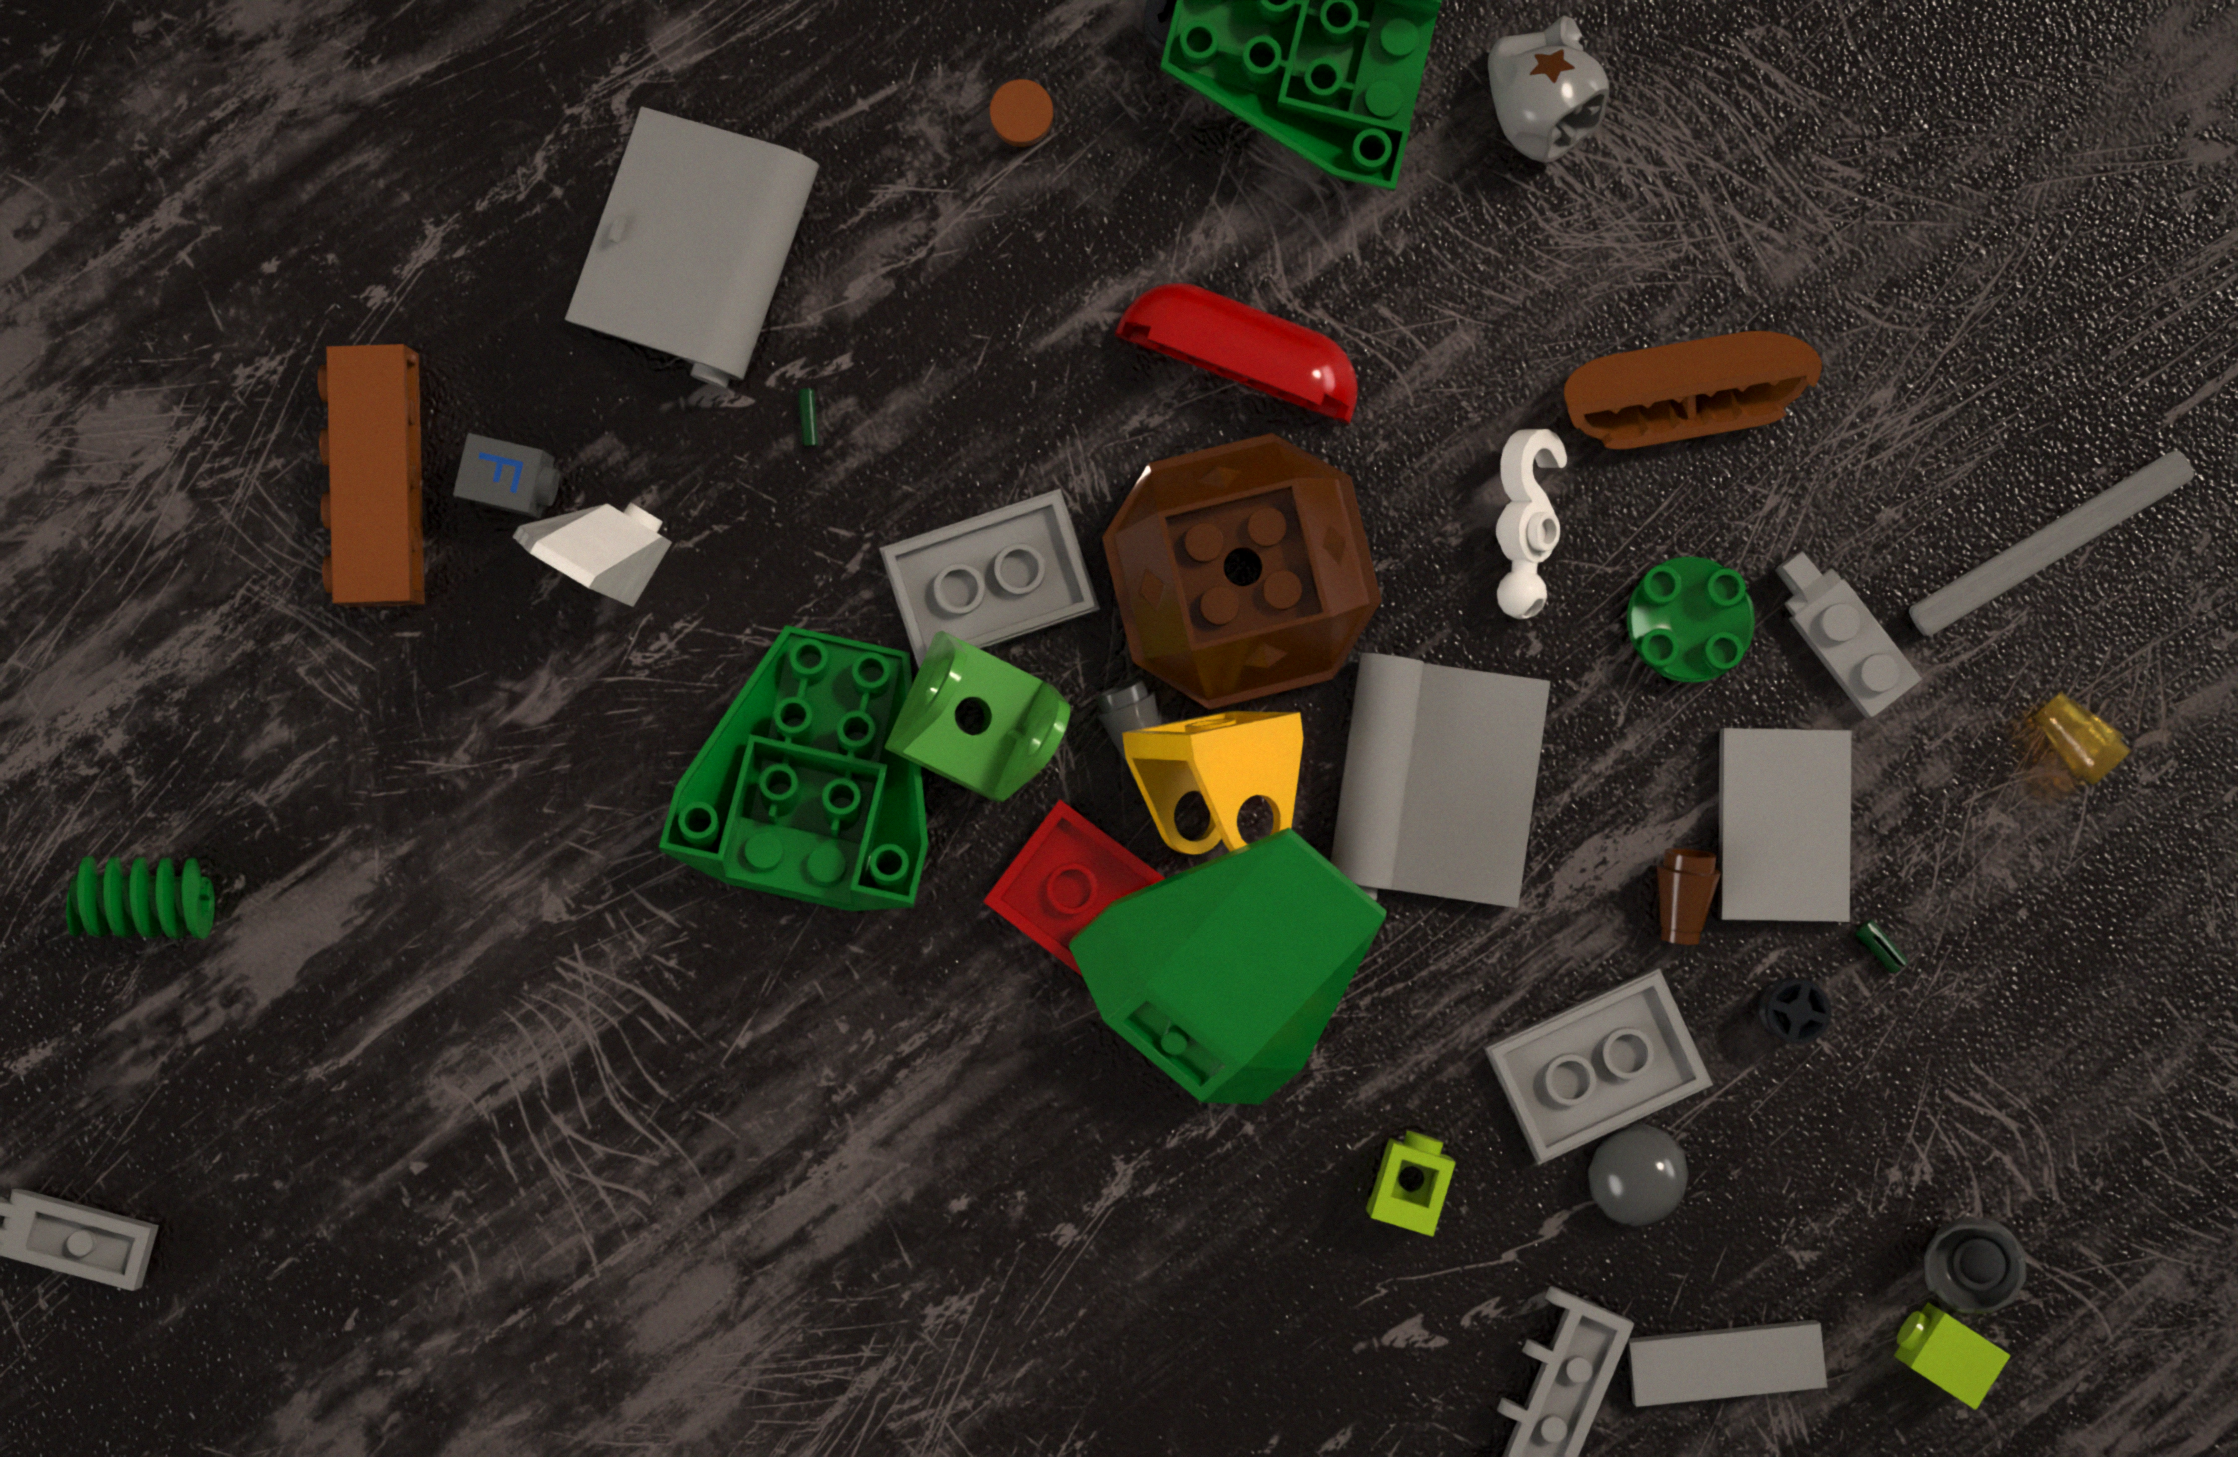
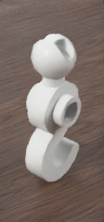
[1496,429,1567,620]

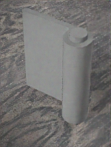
[565,106,819,388]
[1330,653,1551,908]

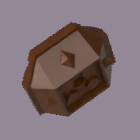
[1102,433,1382,710]

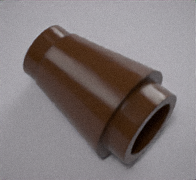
[1656,848,1721,945]

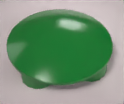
[1627,557,1755,683]

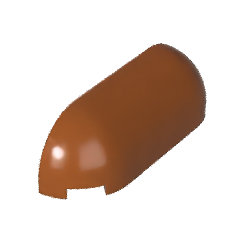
[1564,331,1822,449]

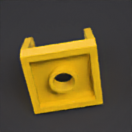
[1122,711,1304,854]

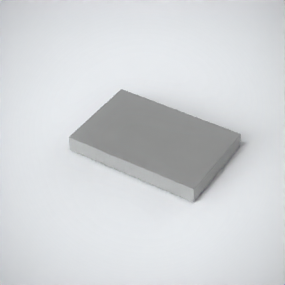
[879,489,1100,669]
[1718,728,1852,922]
[1483,967,1713,1165]

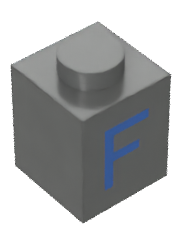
[453,433,560,519]

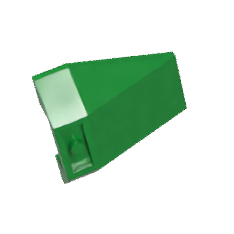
[1160,0,1442,192]
[659,625,928,911]
[1069,827,1387,1105]

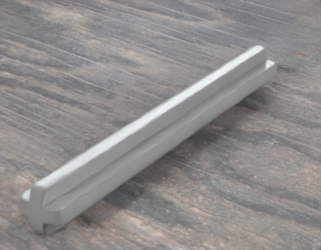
[1909,451,2194,636]

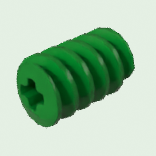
[66,856,215,940]

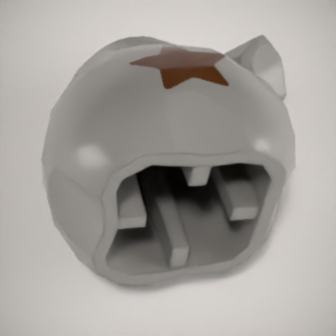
[1488,15,1609,162]

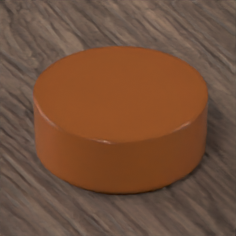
[990,79,1054,147]

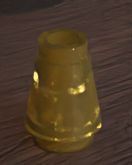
[2033,691,2132,786]

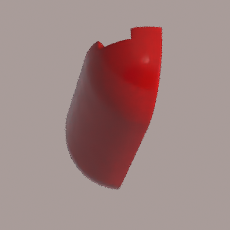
[1114,283,1358,425]

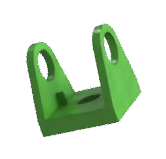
[884,630,1070,803]

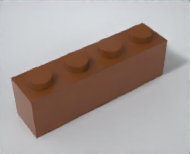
[318,344,425,608]

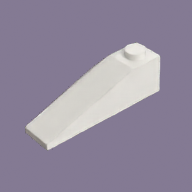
[513,502,672,607]

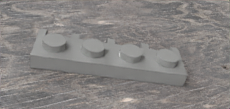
[1497,1286,1634,1457]

